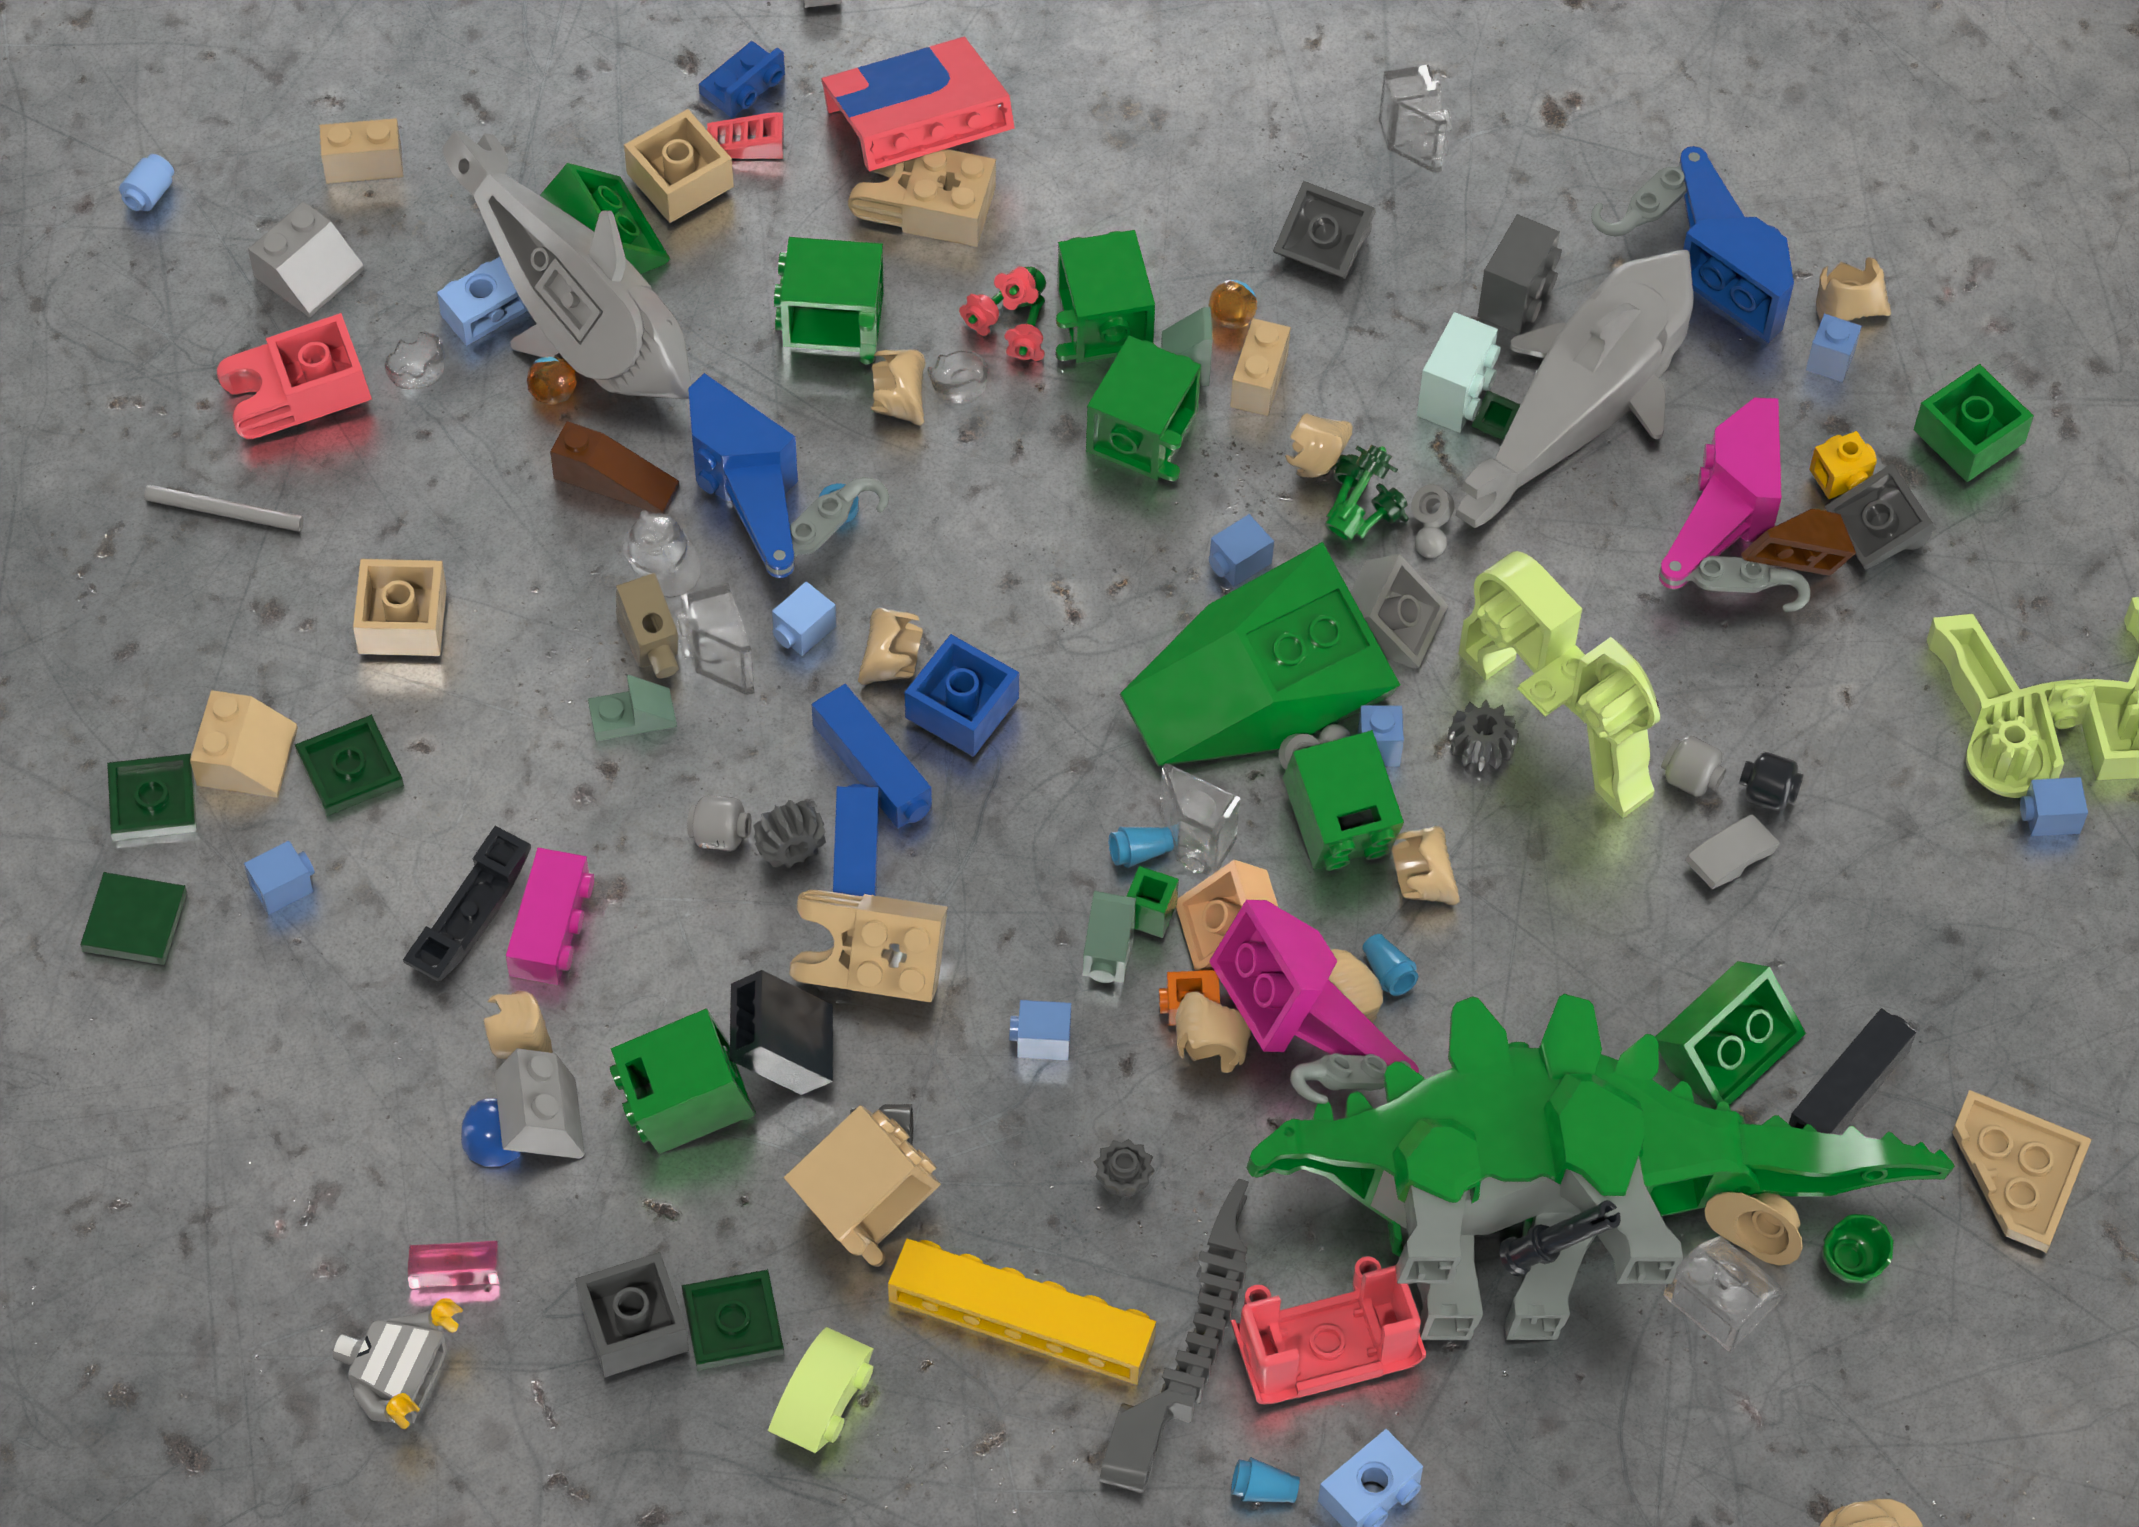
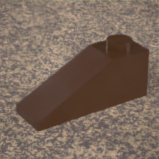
[550,421,679,516]
[1741,509,1856,576]

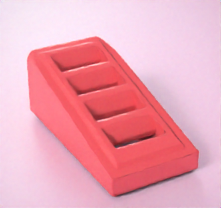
[707,112,784,159]

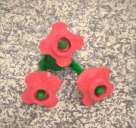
[959,266,1046,361]

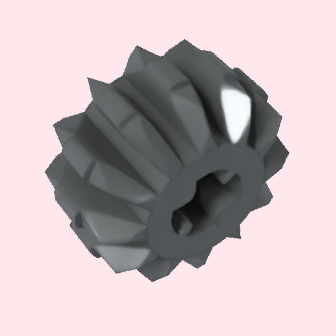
[1448,699,1519,772]
[753,800,826,868]

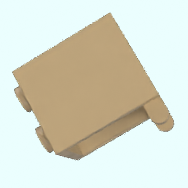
[783,1105,941,1267]

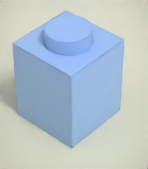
[772,581,837,656]

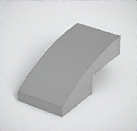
[1685,814,1780,889]

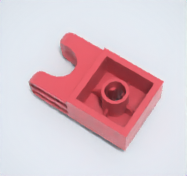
[216,313,372,439]

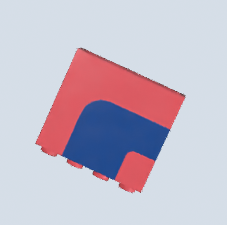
[821,36,1015,172]

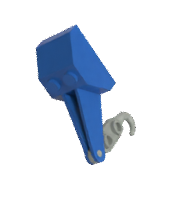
[1591,146,1794,343]
[688,373,889,578]

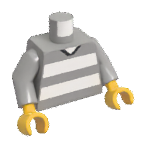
[333,1298,463,1429]

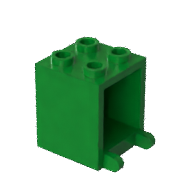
[1055,230,1155,364]
[774,237,884,365]
[1086,336,1201,481]
[1283,730,1404,871]
[610,1008,756,1154]

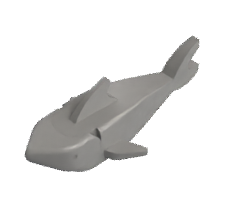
[443,130,692,399]
[1455,249,1693,528]

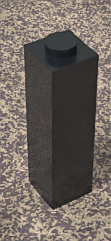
[1788,1008,1916,1135]

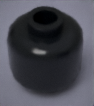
[1739,752,1804,812]

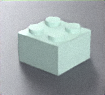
[1417,312,1501,433]

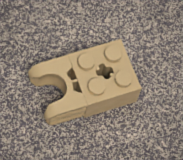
[848,149,996,247]
[789,890,948,1002]

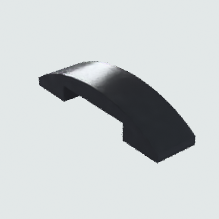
[403,825,531,982]

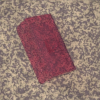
[408,1241,499,1288]

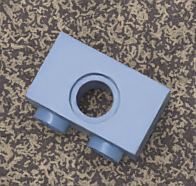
[437,257,528,346]
[1318,1429,1423,1527]

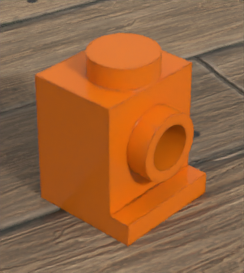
[1159,970,1220,1026]

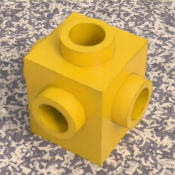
[1809,431,1877,499]

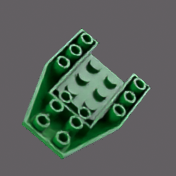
[1119,542,1400,767]

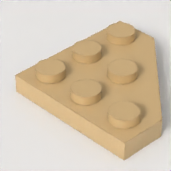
[1952,1090,2092,1253]

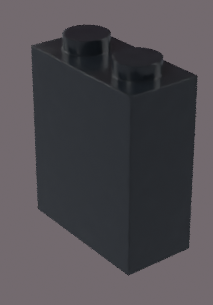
[729,970,833,1095]

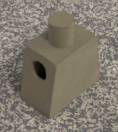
[616,573,679,679]

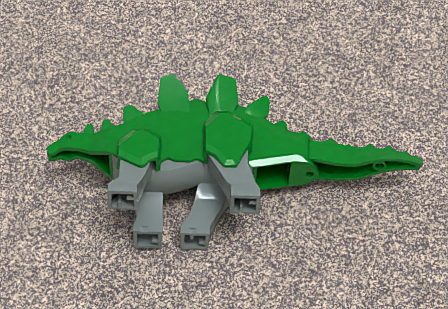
[1246,994,1955,1340]

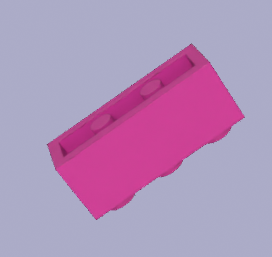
[506,847,594,985]

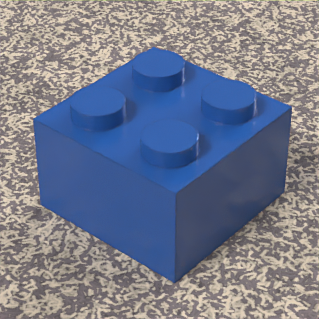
[905,634,1019,757]

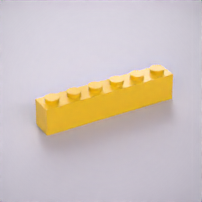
[888,1238,1156,1385]

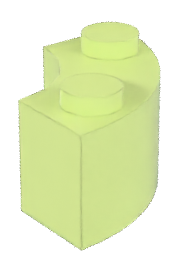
[768,1327,874,1453]

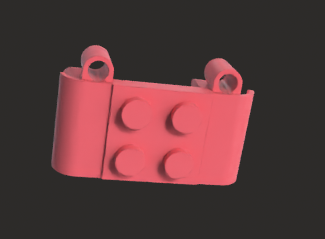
[1230,1256,1426,1405]

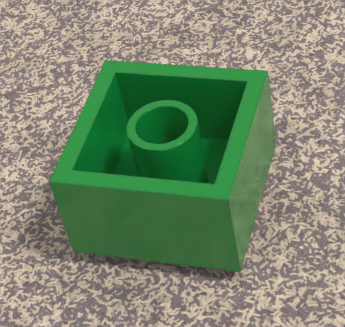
[1913,364,2034,482]

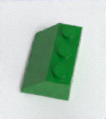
[540,163,670,274]
[1655,961,1806,1110]

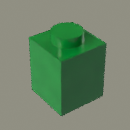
[1126,866,1179,938]

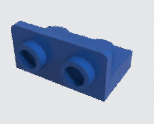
[699,41,785,118]

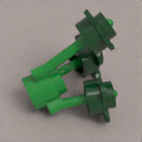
[1325,444,1409,542]

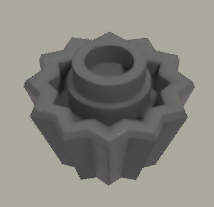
[1094,1139,1155,1199]

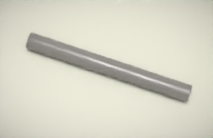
[144,485,304,532]

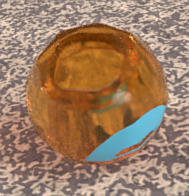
[1208,280,1257,329]
[527,355,577,406]

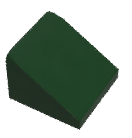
[1472,390,1521,441]

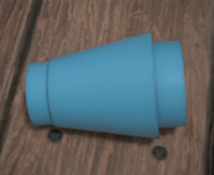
[1108,827,1174,868]
[1362,934,1419,996]
[1231,1457,1300,1503]

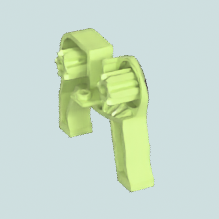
[1458,551,1660,818]
[1926,597,2139,798]

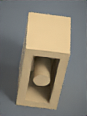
[319,118,403,184]
[1230,318,1291,416]

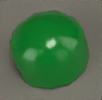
[1822,1214,1894,1284]

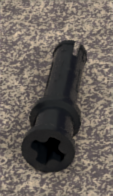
[1499,1200,1621,1277]

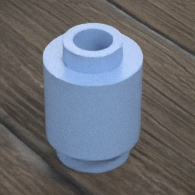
[119,154,174,211]

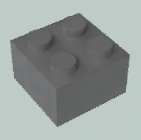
[1478,214,1562,334]
[575,1252,689,1378]

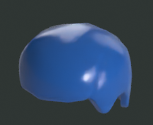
[461,1098,521,1167]

